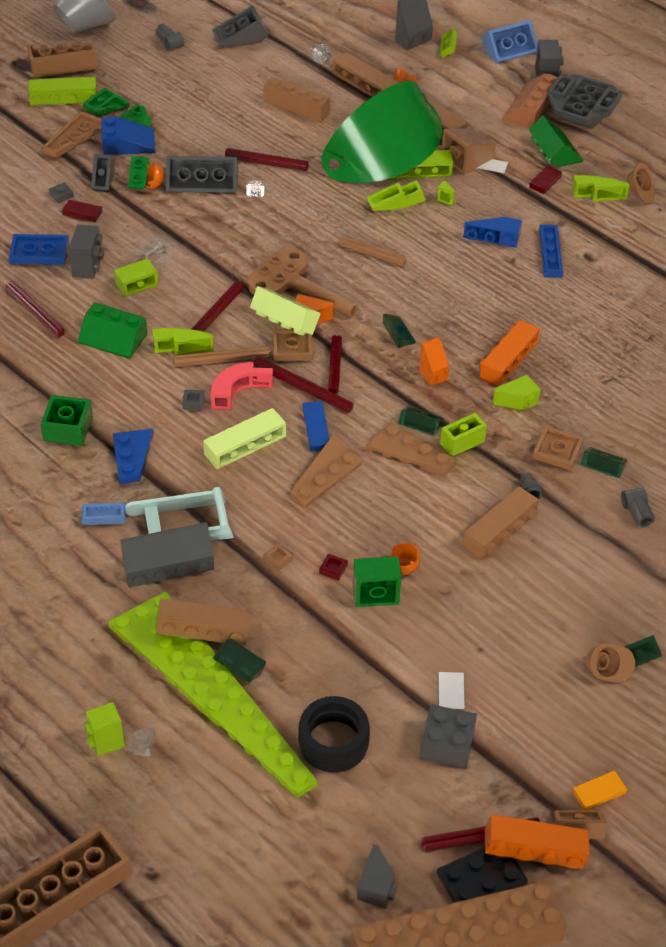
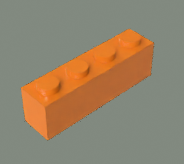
[479,319,540,386]
[485,814,590,869]

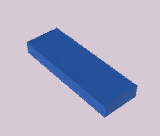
[302,401,329,451]

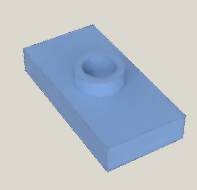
[82,503,126,525]

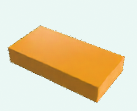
[572,770,627,810]

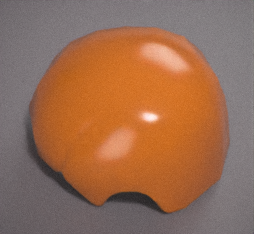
[394,69,419,83]
[146,162,164,190]
[387,543,420,575]

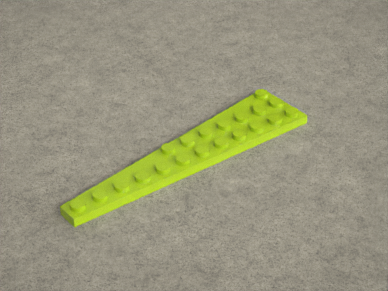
[108,591,317,798]

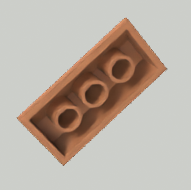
[502,73,558,128]

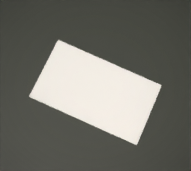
[477,159,508,173]
[438,672,465,709]

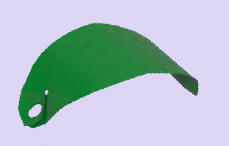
[321,81,443,183]

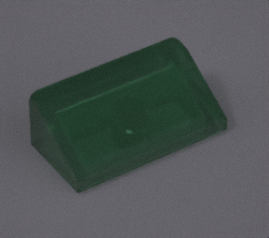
[383,314,416,348]
[398,406,445,436]
[581,447,628,478]
[623,635,662,667]
[213,639,266,683]

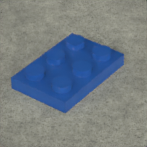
[9,234,69,265]

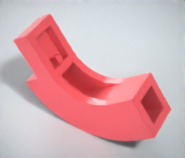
[211,362,273,410]

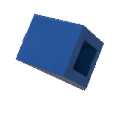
[463,217,522,247]

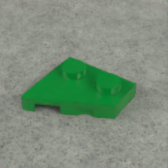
[83,88,130,116]

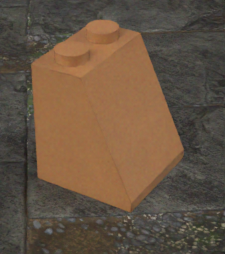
[442,128,496,174]

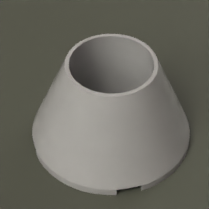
[54,0,115,33]

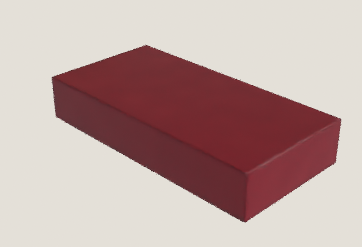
[529,166,562,194]
[62,200,103,222]

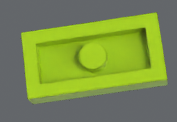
[439,27,457,58]

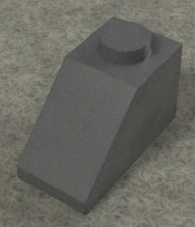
[91,154,115,191]
[357,844,397,909]

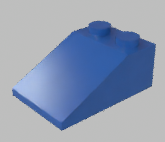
[101,117,155,155]

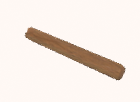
[173,346,270,367]

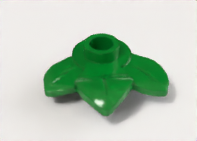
[120,105,152,128]

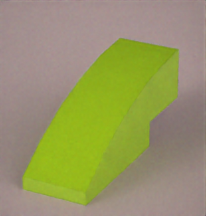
[571,175,630,201]
[367,180,426,211]
[152,328,214,356]

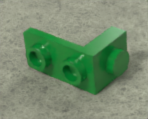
[128,156,150,189]

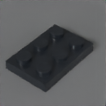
[437,847,528,903]

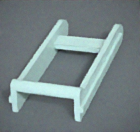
[125,487,234,541]

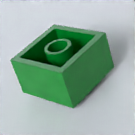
[41,395,93,446]
[353,556,401,608]

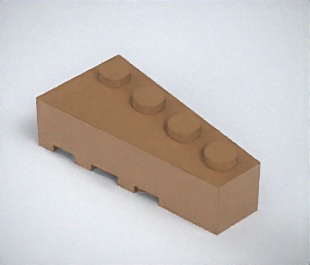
[26,43,98,78]

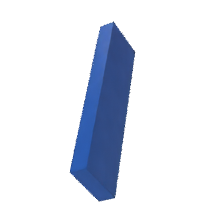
[539,225,563,278]

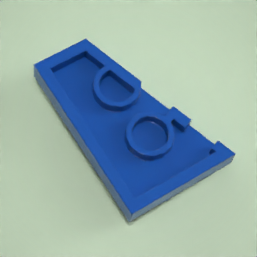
[113,429,154,484]

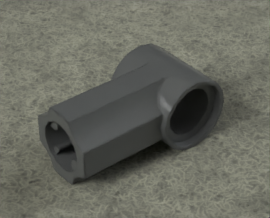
[155,24,184,51]
[621,487,655,528]

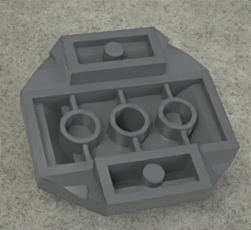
[547,74,623,129]

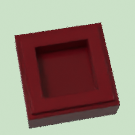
[319,554,348,581]

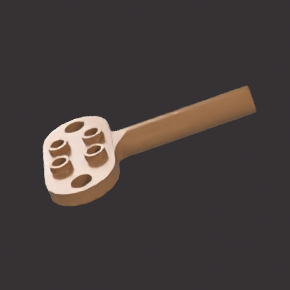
[248,248,358,318]

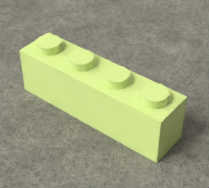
[250,286,321,336]
[203,408,286,469]

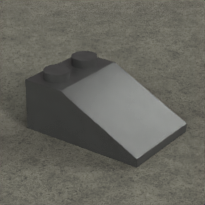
[395,0,433,50]
[212,5,269,48]

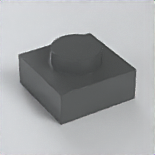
[49,183,74,203]
[182,390,205,410]

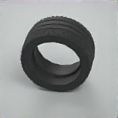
[298,696,370,773]

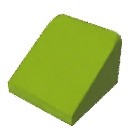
[437,180,455,206]

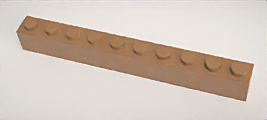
[332,52,468,139]

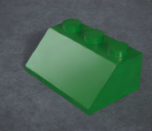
[529,115,583,167]
[78,302,148,359]

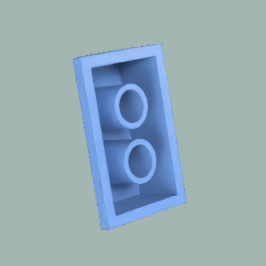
[481,20,538,63]

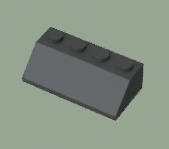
[166,156,238,193]
[120,522,214,587]

